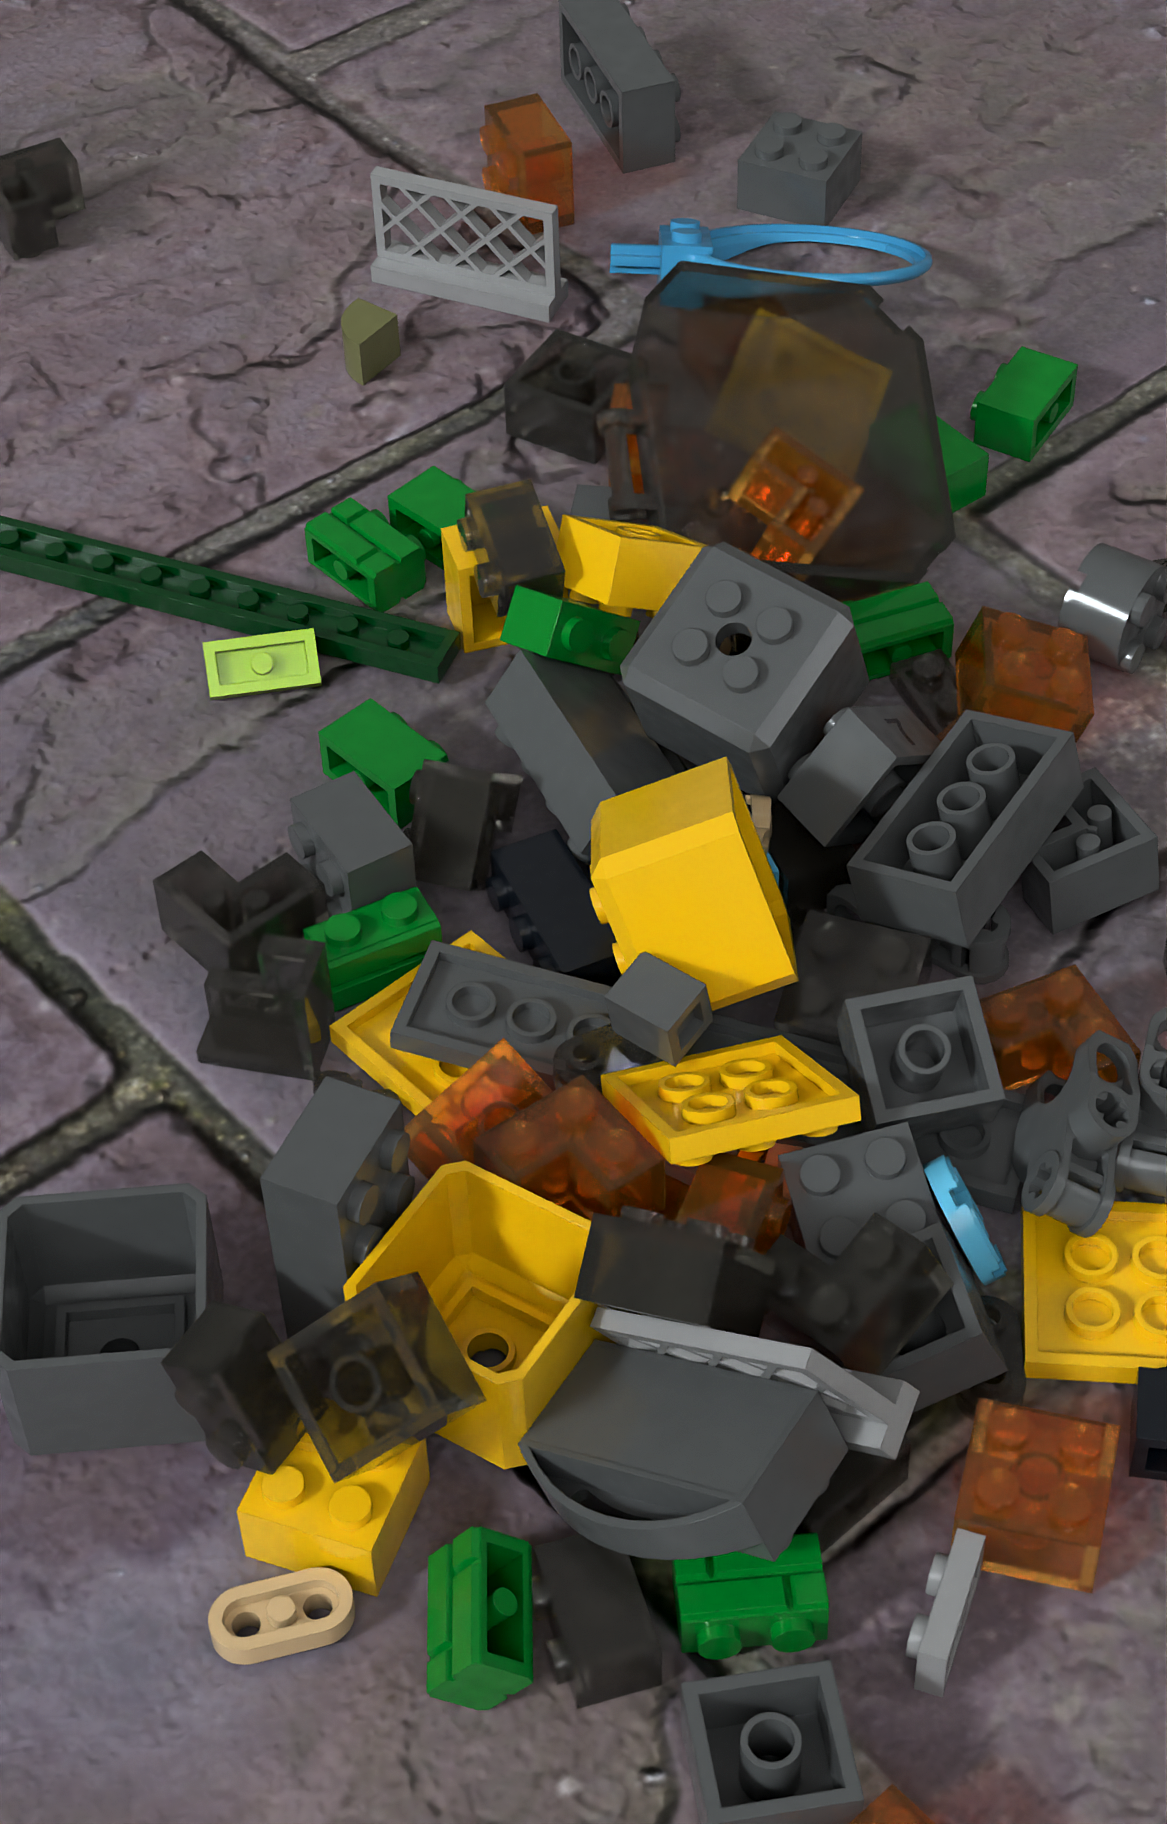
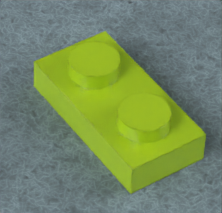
[202,628,322,700]

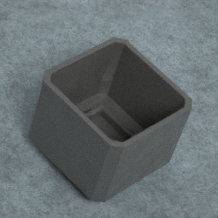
[620,542,870,804]
[0,1183,224,1456]

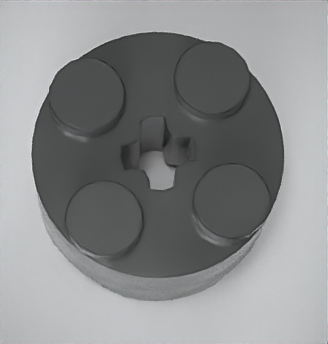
[1057,543,1167,674]

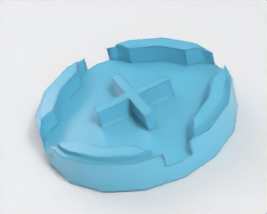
[923,1155,1007,1286]

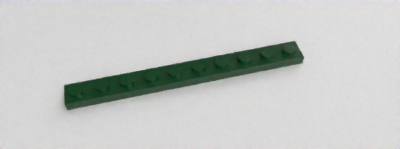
[0,515,461,684]

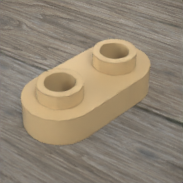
[208,1567,355,1665]

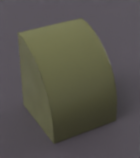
[341,298,401,386]

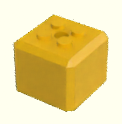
[589,757,799,1011]
[343,1160,620,1470]

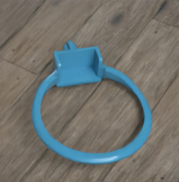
[610,218,933,307]

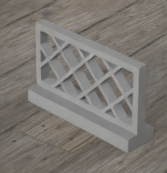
[370,166,568,323]
[590,1307,920,1460]

